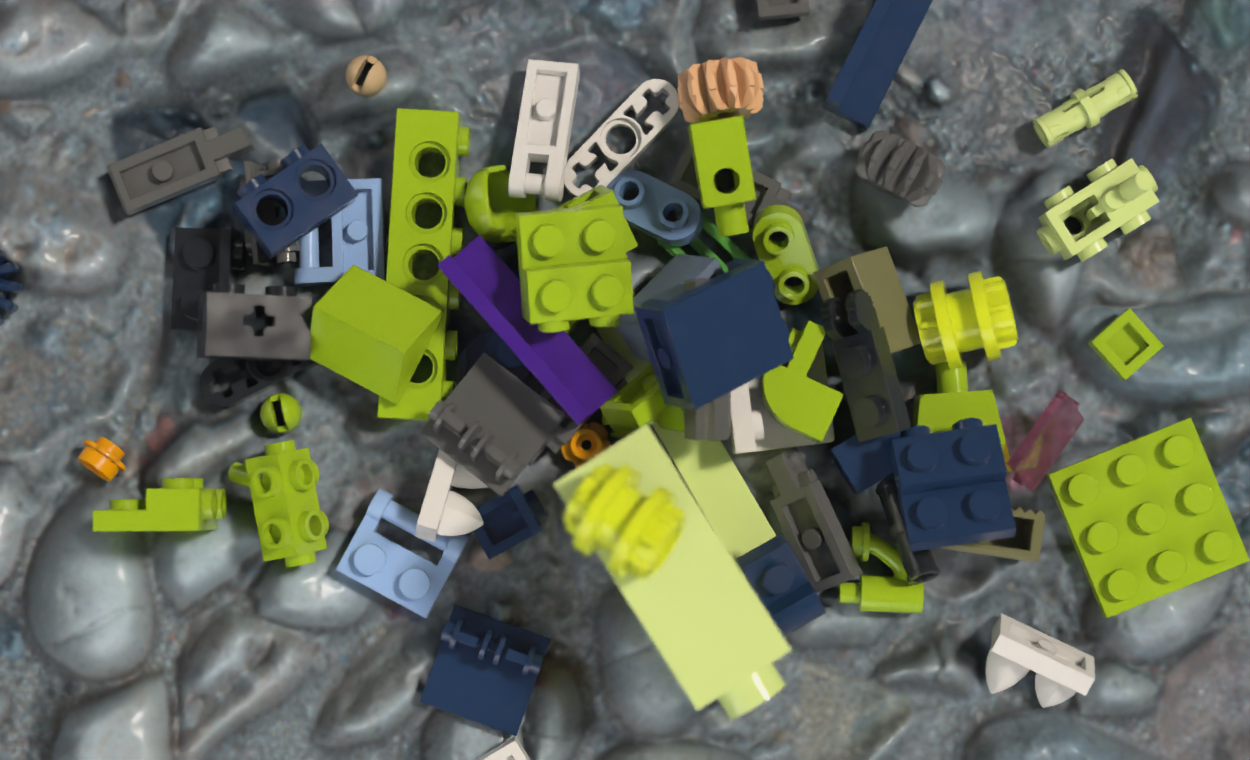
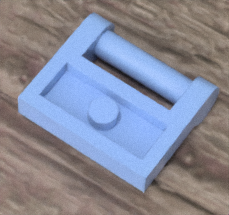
[294,178,386,286]
[335,488,470,618]

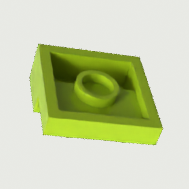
[515,204,634,332]
[93,478,227,532]

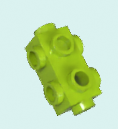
[228,440,329,568]

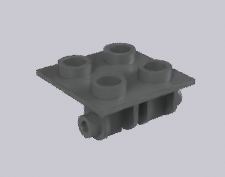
[419,353,566,497]

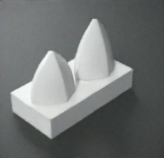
[415,449,488,542]
[985,613,1095,708]

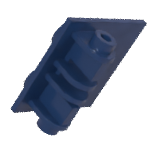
[419,604,551,736]

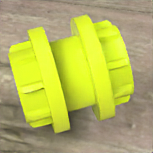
[913,271,1019,370]
[563,464,686,579]

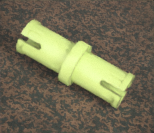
[1032,69,1138,148]

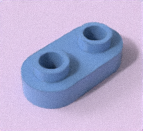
[608,170,704,246]

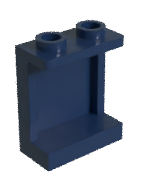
[634,258,794,410]

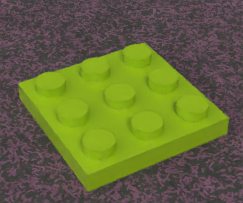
[1045,417,1250,618]

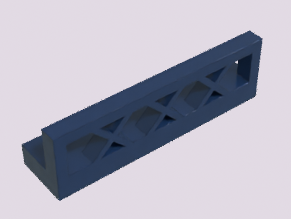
[822,0,933,130]

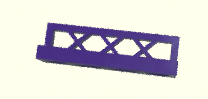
[438,235,618,426]

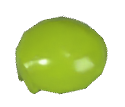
[464,165,538,244]

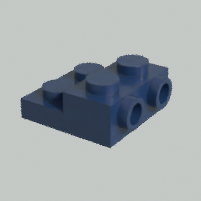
[890,418,1016,552]

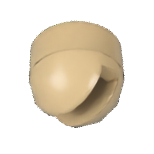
[345,55,387,98]

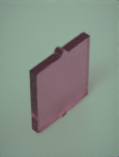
[1007,389,1085,492]

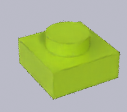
[1088,308,1164,381]

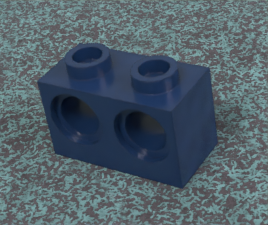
[233,143,358,260]

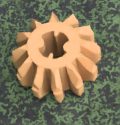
[677,56,764,124]

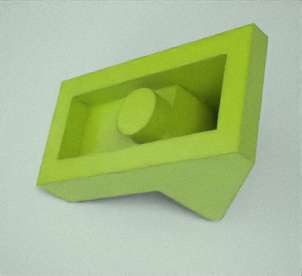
[600,364,684,432]

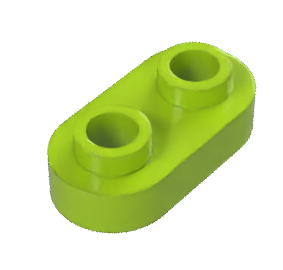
[753,205,819,305]

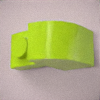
[760,321,844,443]

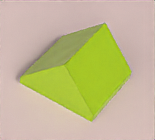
[310,265,445,404]

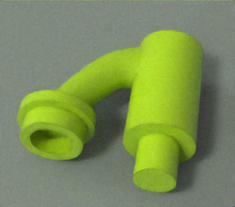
[838,523,924,614]

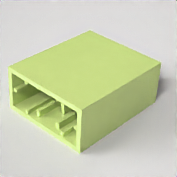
[553,424,791,720]

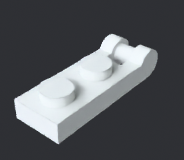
[508,59,580,202]

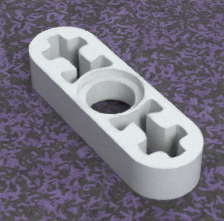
[564,79,679,198]

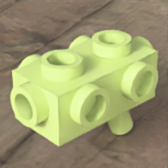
[1037,158,1160,262]

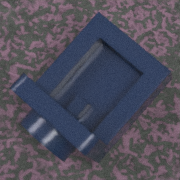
[474,485,547,560]

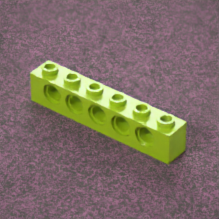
[378,108,471,421]

